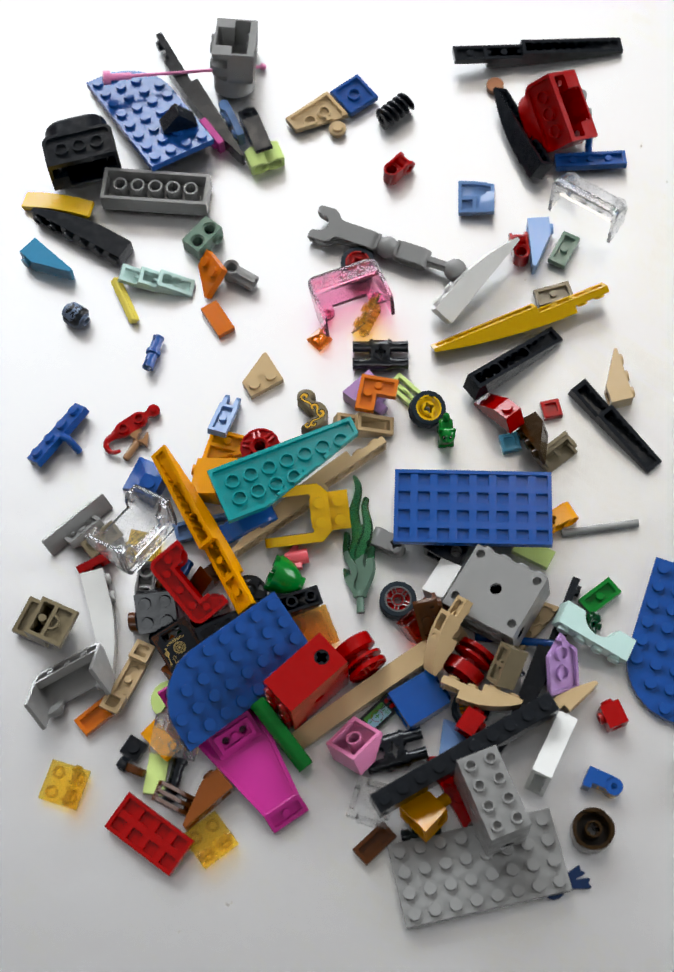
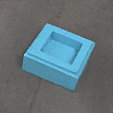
[498,432,522,455]

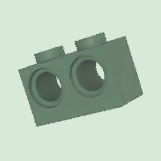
[182,216,224,260]

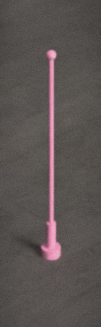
[102,63,266,85]

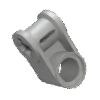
[367,527,406,558]
[134,561,157,593]

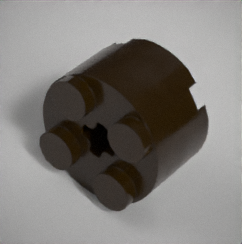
[570,807,615,854]

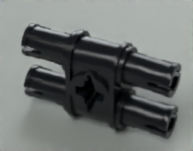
[353,338,408,372]
[368,726,429,775]

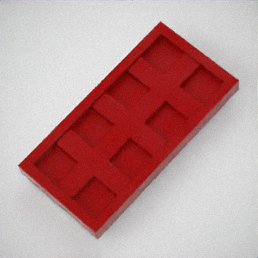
[104,792,195,876]

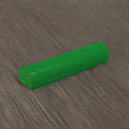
[250,697,312,773]

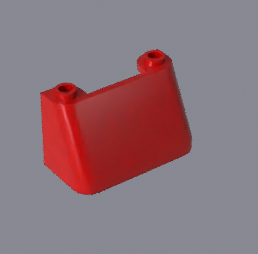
[150,540,229,624]

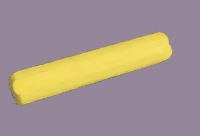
[111,277,139,324]

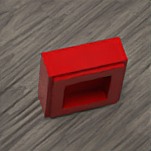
[539,398,563,421]

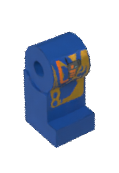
[580,766,623,798]

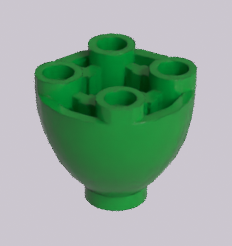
[263,555,306,594]

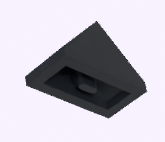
[159,103,198,134]

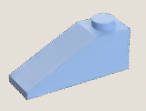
[526,217,553,274]

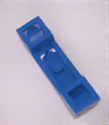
[219,505,278,544]

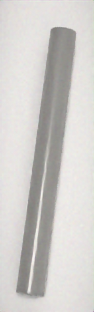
[561,519,639,537]

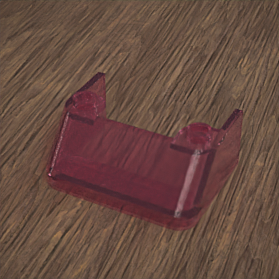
[308,258,395,337]

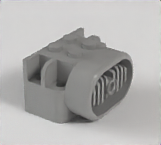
[210,18,258,98]

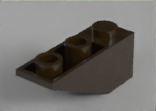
[516,412,548,465]

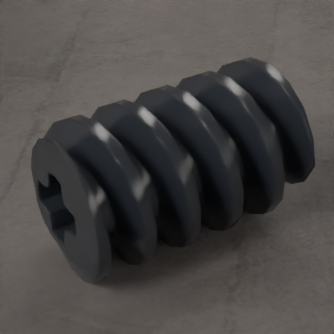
[376,92,415,129]

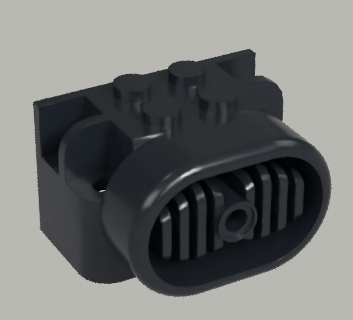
[42,114,122,191]

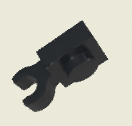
[116,735,149,772]

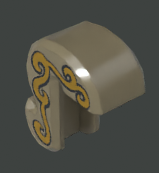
[297,389,328,435]

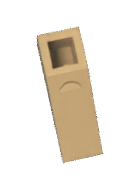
[604,348,635,408]

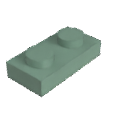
[548,231,580,269]

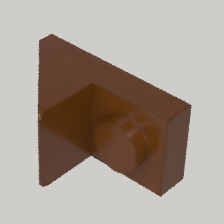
[190,564,221,596]

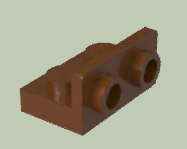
[412,592,443,641]

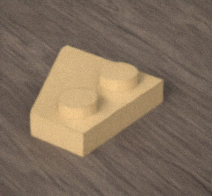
[242,352,284,399]

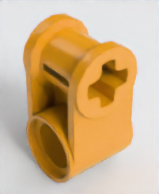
[552,502,579,534]

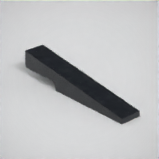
[568,379,662,474]

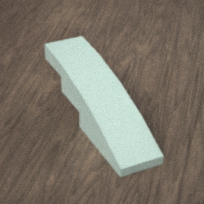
[118,263,196,297]

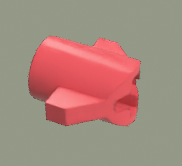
[284,545,309,570]

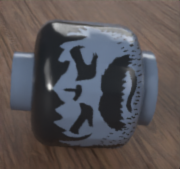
[62,302,90,329]

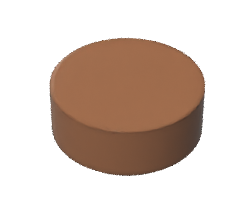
[486,77,504,95]

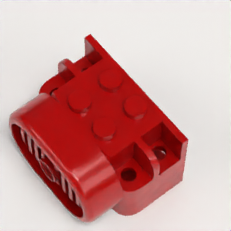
[518,69,598,153]

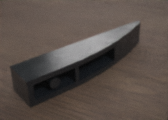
[31,208,134,266]
[204,585,323,624]

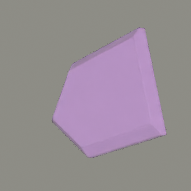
[546,633,579,696]

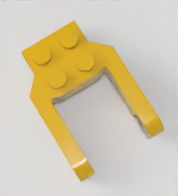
[264,483,351,548]

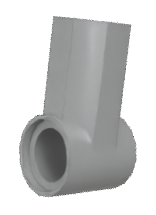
[224,259,259,291]

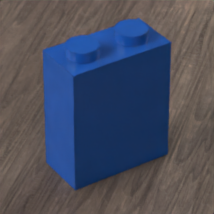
[387,670,451,730]

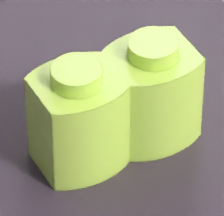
[244,141,285,175]

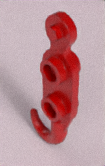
[103,404,160,455]

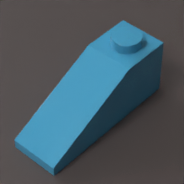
[19,238,75,280]

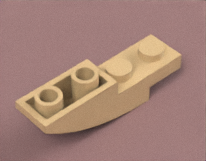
[424,595,473,677]
[440,675,523,711]

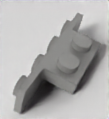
[42,493,113,555]

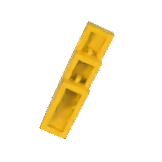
[21,192,95,218]

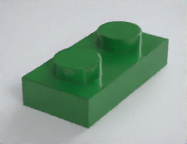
[578,577,622,614]

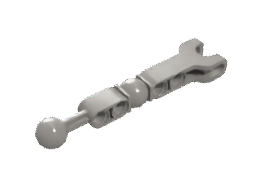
[307,205,467,281]

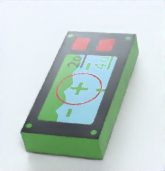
[360,693,396,730]

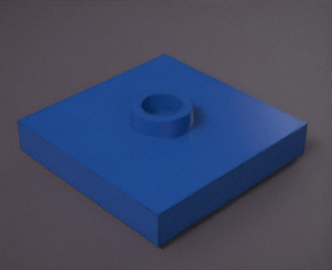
[330,74,378,117]

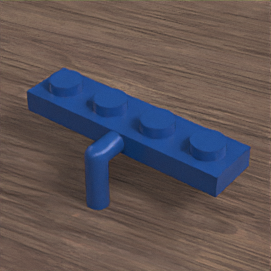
[554,138,627,172]
[27,403,90,467]

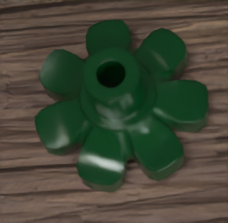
[586,611,602,634]

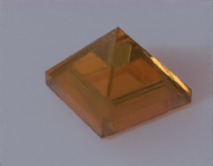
[307,327,333,352]

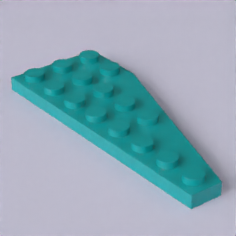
[207,416,358,524]

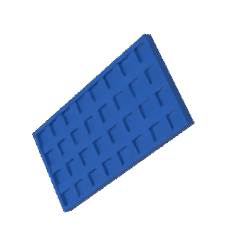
[393,469,553,548]

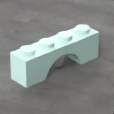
[551,601,636,664]

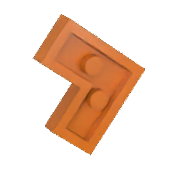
[355,374,399,414]

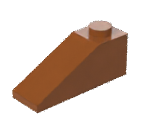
[183,768,235,832]

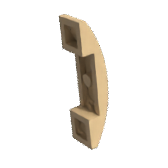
[99,639,156,715]

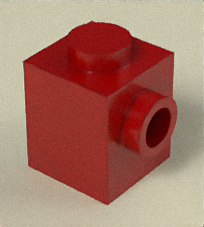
[596,699,629,733]
[454,706,486,738]

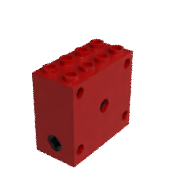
[263,632,349,731]

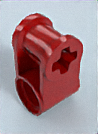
[383,152,415,185]
[508,231,530,267]

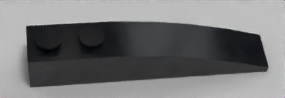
[493,87,554,180]
[463,326,563,400]

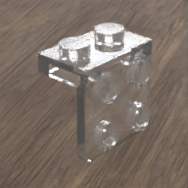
[149,713,199,762]

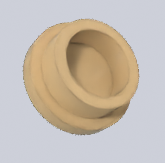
[329,121,346,138]

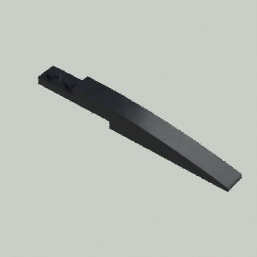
[155,32,246,166]
[451,37,623,68]
[498,576,582,755]

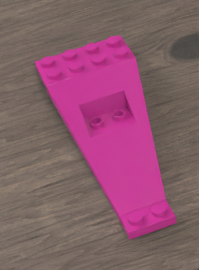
[157,686,309,834]

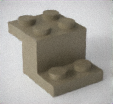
[12,596,79,649]

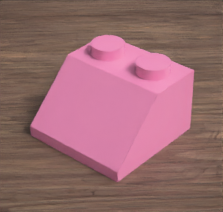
[326,716,383,776]

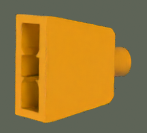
[399,791,451,843]

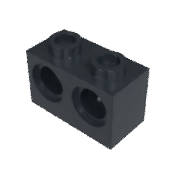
[423,545,470,566]

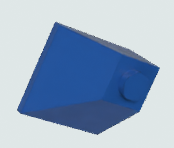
[122,457,166,504]

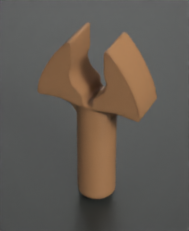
[123,428,149,461]

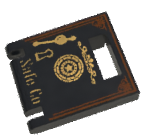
[150,617,199,673]

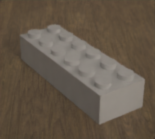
[100,167,212,216]

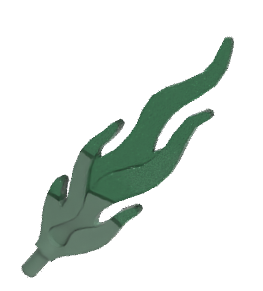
[343,475,376,614]

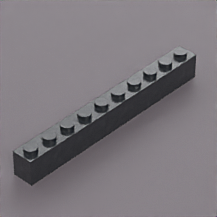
[370,691,560,818]

